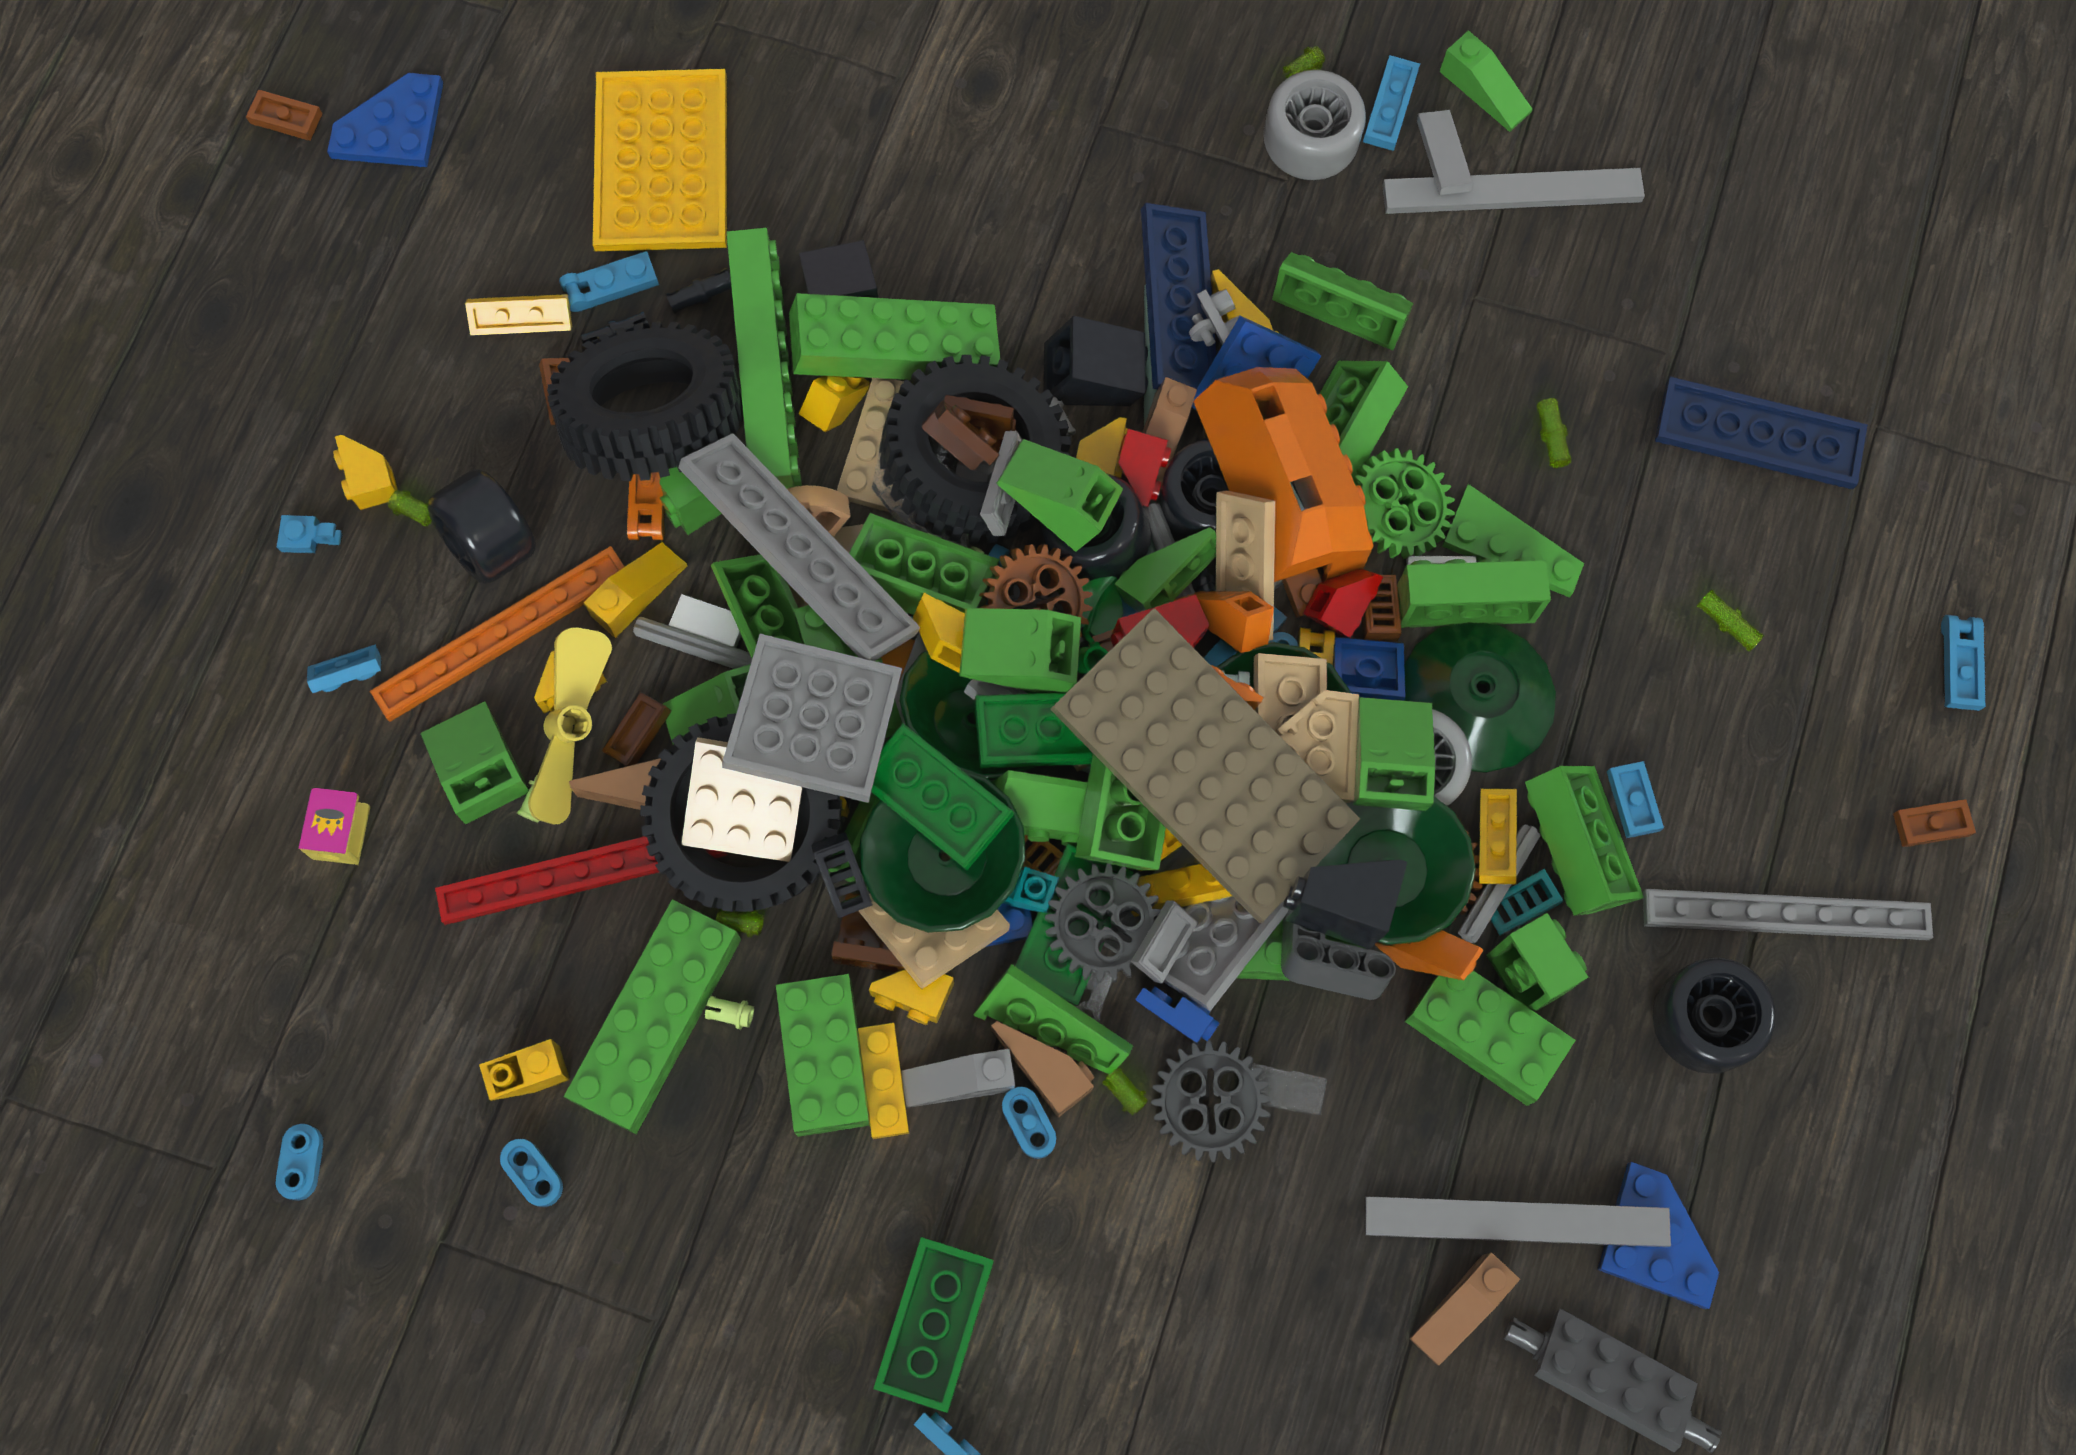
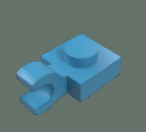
[277,515,342,553]

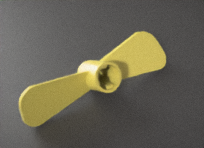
[528,628,612,825]

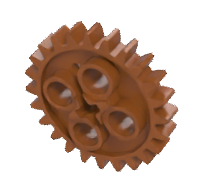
[979,544,1093,637]

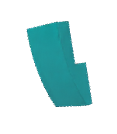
[1003,867,1059,913]

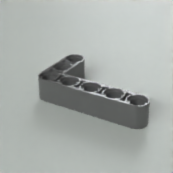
[1281,914,1396,1000]

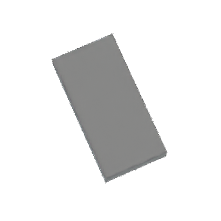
[1131,900,1198,983]

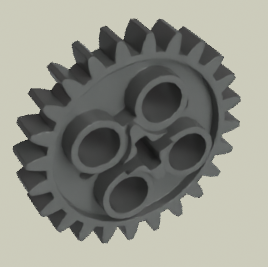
[1045,864,1161,983]
[1151,1040,1272,1163]

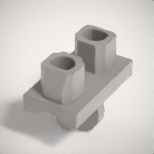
[1189,289,1241,346]

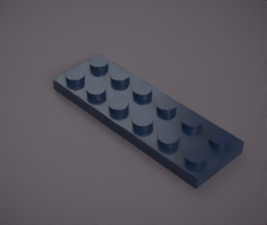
[1141,203,1217,390]
[1655,377,1868,490]

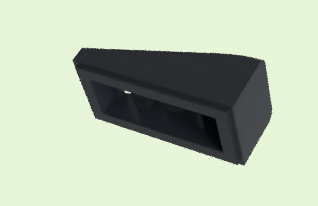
[811,832,873,918]

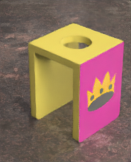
[298,788,370,865]

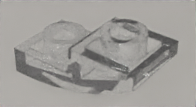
[1249,1063,1327,1115]

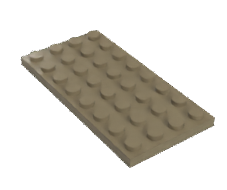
[1050,608,1360,923]

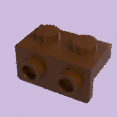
[922,400,999,470]

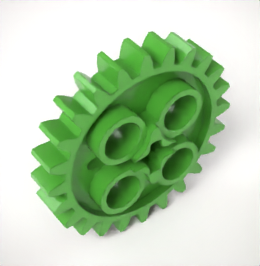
[1353,448,1455,559]

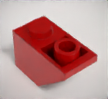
[1117,428,1171,507]
[1303,569,1384,638]

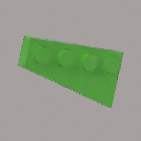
[1442,484,1584,598]
[974,964,1133,1075]

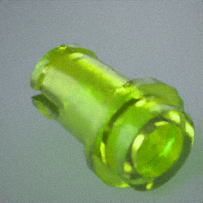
[1283,46,1325,78]
[388,490,432,526]
[716,909,764,938]
[1102,1067,1148,1116]

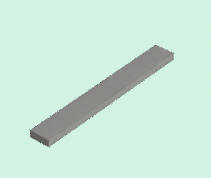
[1382,168,1645,214]
[1643,889,1933,940]
[1365,1197,1671,1247]

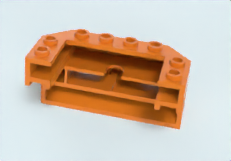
[1193,367,1373,582]

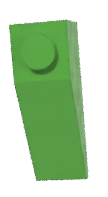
[1440,30,1532,132]
[1114,527,1216,612]

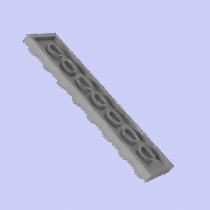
[678,433,920,661]

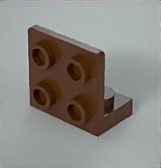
[831,893,905,973]

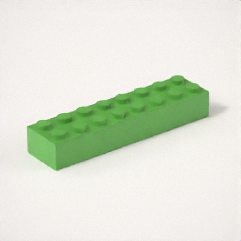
[727,228,802,489]

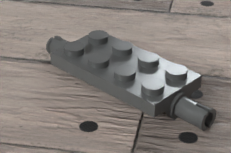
[1503,1309,1722,1453]

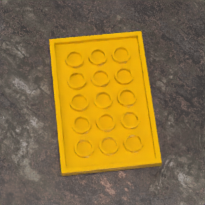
[593,69,727,251]

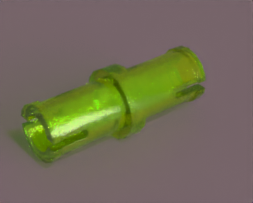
[1537,398,1571,468]
[1696,589,1765,651]

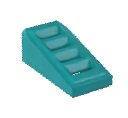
[1490,869,1563,936]

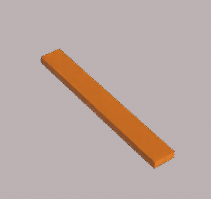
[370,546,625,722]

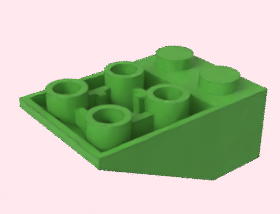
[996,439,1123,552]
[959,608,1081,693]
[663,664,751,744]
[1353,697,1435,811]
[421,701,529,824]

